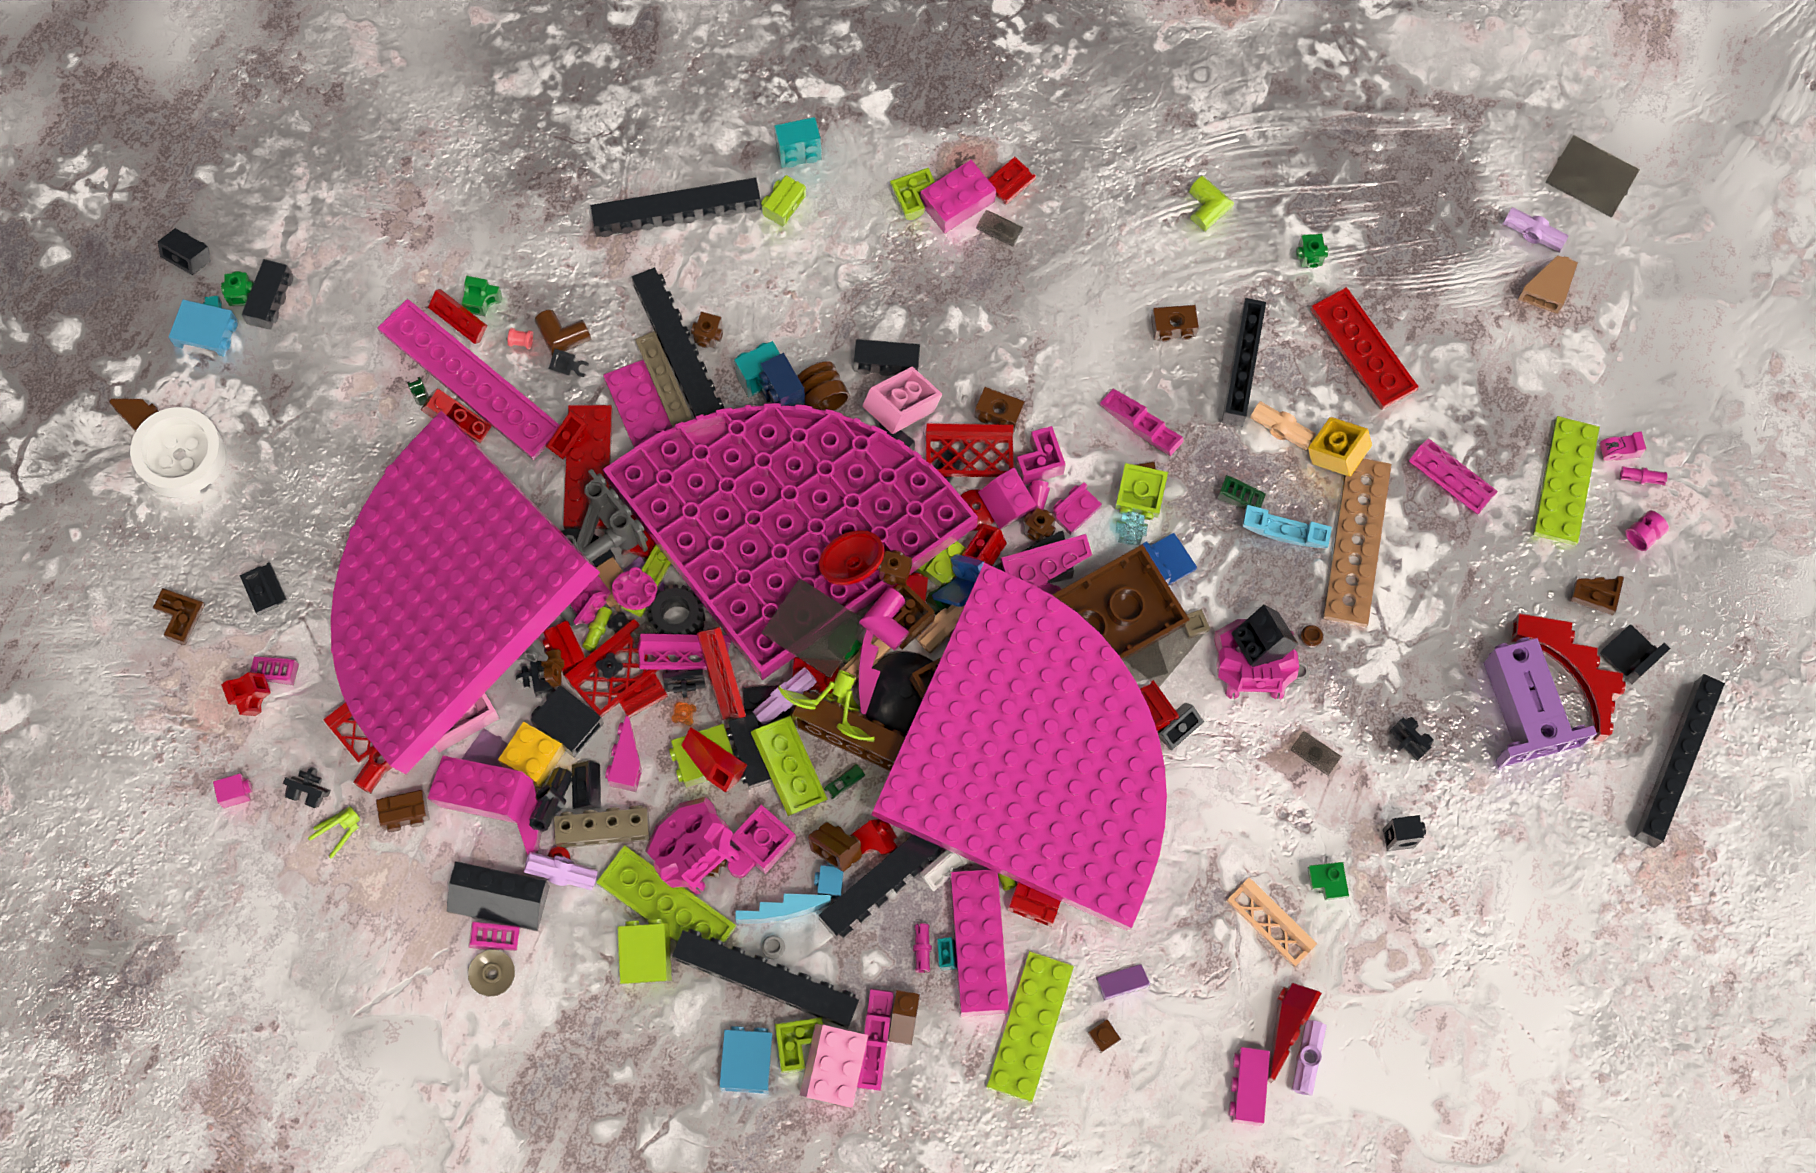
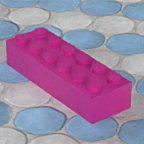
[950,870,1009,1017]

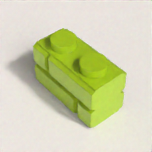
[761,175,807,227]

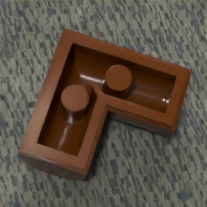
[535,310,591,356]
[153,588,205,645]

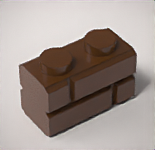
[376,790,430,832]
[808,822,862,872]

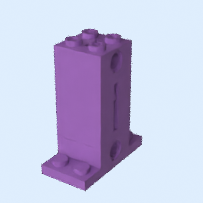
[1484,638,1597,768]

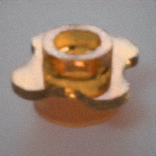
[672,702,697,726]

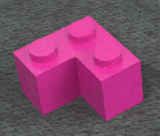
[1016,426,1066,485]

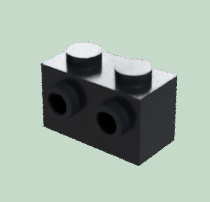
[157,228,210,275]

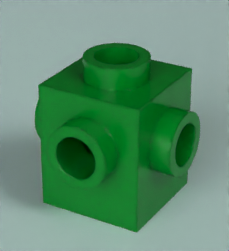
[1296,234,1328,268]
[221,271,254,306]

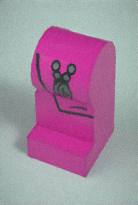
[1599,431,1646,461]

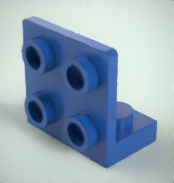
[1139,533,1197,586]
[932,554,984,607]

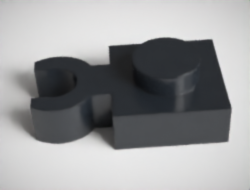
[548,349,589,377]

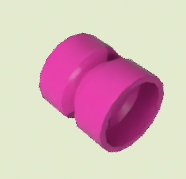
[1625,510,1669,551]

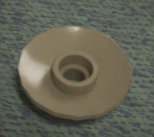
[468,950,515,997]

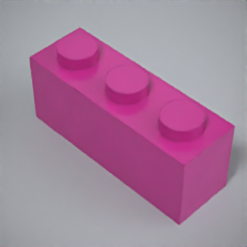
[1229,1047,1270,1126]

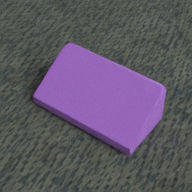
[1097,964,1150,1001]

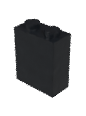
[530,686,604,758]

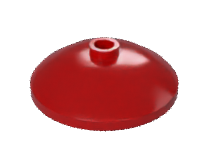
[819,530,885,585]

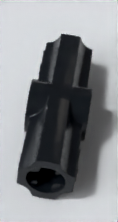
[529,767,572,832]

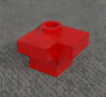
[221,672,271,716]
[850,819,898,855]

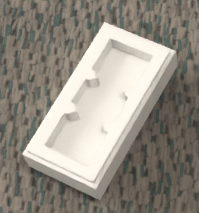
[920,850,968,892]

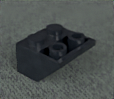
[1231,604,1299,667]

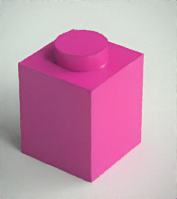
[213,774,252,808]

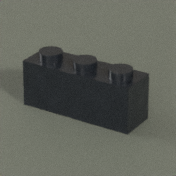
[241,259,293,330]
[854,339,920,376]
[725,713,773,789]

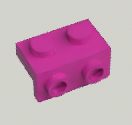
[571,575,611,625]

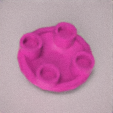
[612,567,657,610]

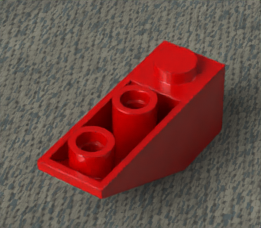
[420,388,492,443]
[681,727,747,793]

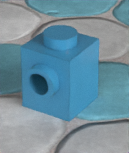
[814,863,844,900]

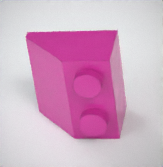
[978,468,1037,530]

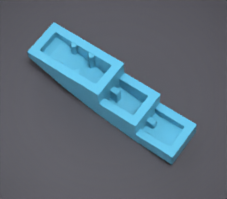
[735,894,831,924]

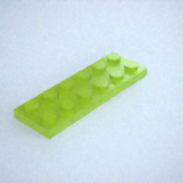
[1533,416,1600,546]
[596,845,737,945]
[987,951,1074,1103]

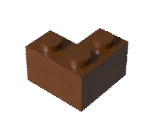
[893,584,935,650]

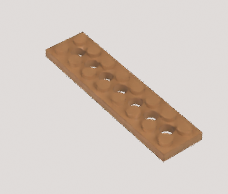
[1323,458,1392,628]

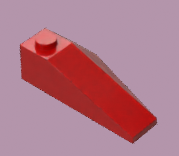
[1268,983,1322,1083]

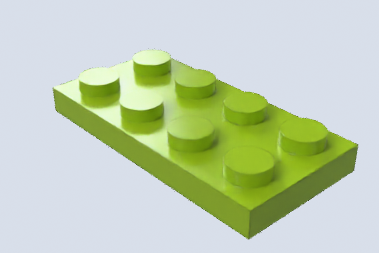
[751,716,828,816]

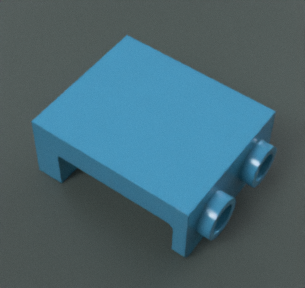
[168,300,238,357]
[720,1026,773,1094]

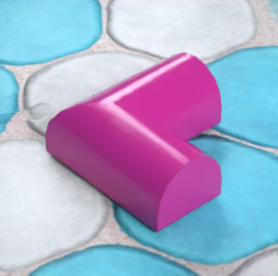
[859,587,909,651]

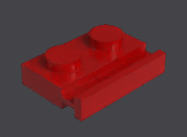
[988,157,1036,205]
[613,669,668,718]
[1140,680,1179,731]

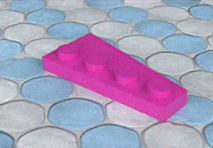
[1000,534,1092,587]

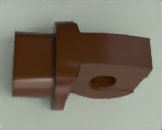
[541,650,564,687]

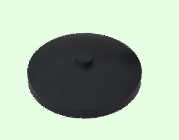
[865,652,933,737]

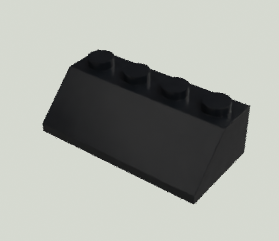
[447,861,550,932]

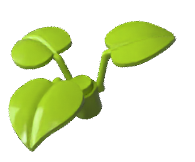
[778,670,875,742]

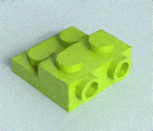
[1115,463,1168,520]
[917,541,966,587]

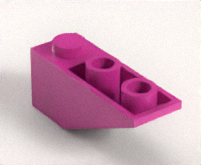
[605,716,642,792]

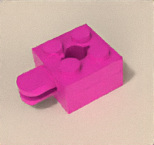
[728,805,796,879]

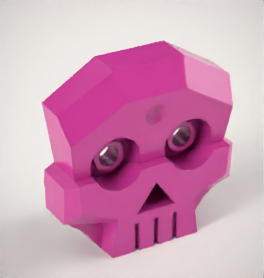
[1214,619,1299,699]
[645,797,740,894]

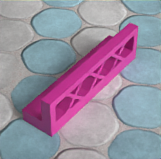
[1409,438,1498,514]
[637,634,731,670]

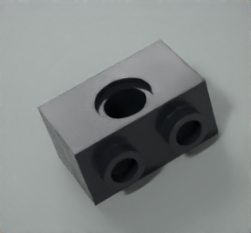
[1383,815,1426,852]

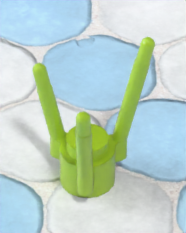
[308,806,361,859]

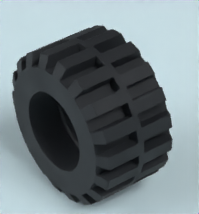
[647,584,705,635]

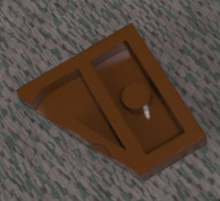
[1570,576,1624,616]

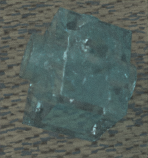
[1115,512,1148,545]

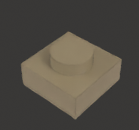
[1184,609,1210,639]

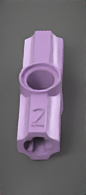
[1503,207,1569,253]
[753,667,817,726]
[524,852,598,890]
[1291,1020,1327,1096]

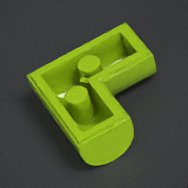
[890,167,935,220]
[1189,176,1234,232]
[775,1017,823,1073]

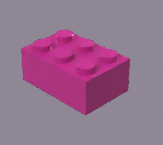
[920,160,996,234]

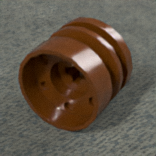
[797,361,850,411]

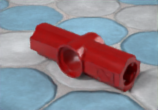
[353,748,393,794]

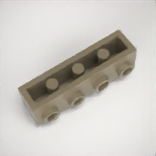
[554,805,650,848]

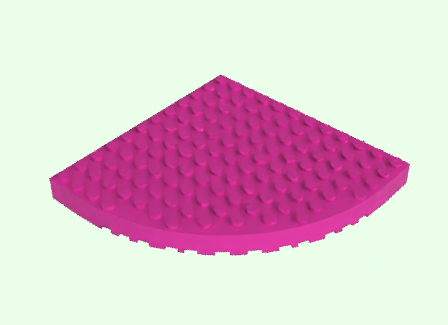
[603,403,978,680]
[331,411,600,775]
[871,563,1167,931]

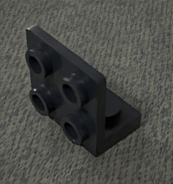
[1600,624,1671,684]

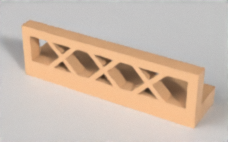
[1227,877,1317,967]

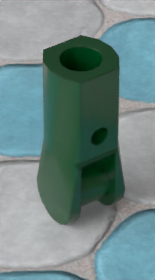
[407,377,429,406]
[824,764,865,801]

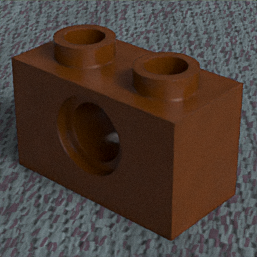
[1151,305,1199,342]
[974,387,1025,432]

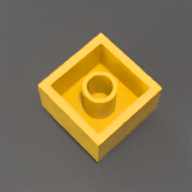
[1308,417,1372,477]
[498,721,565,789]

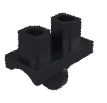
[516,661,554,699]
[662,669,706,699]
[1390,717,1434,761]
[283,767,331,808]

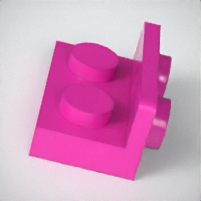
[1053,482,1102,535]

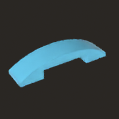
[1243,505,1332,548]

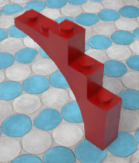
[1511,614,1626,742]

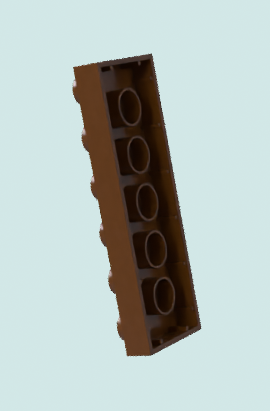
[910,544,1190,700]

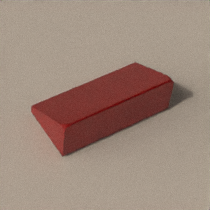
[546,411,588,459]

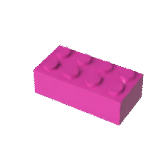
[427,756,534,824]

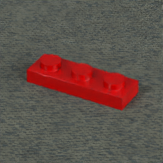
[428,289,488,344]

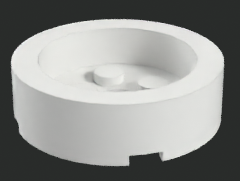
[130,407,226,498]

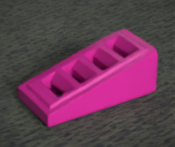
[250,657,299,686]
[468,922,520,951]

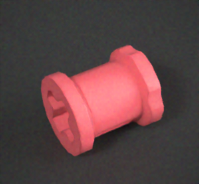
[507,328,533,350]

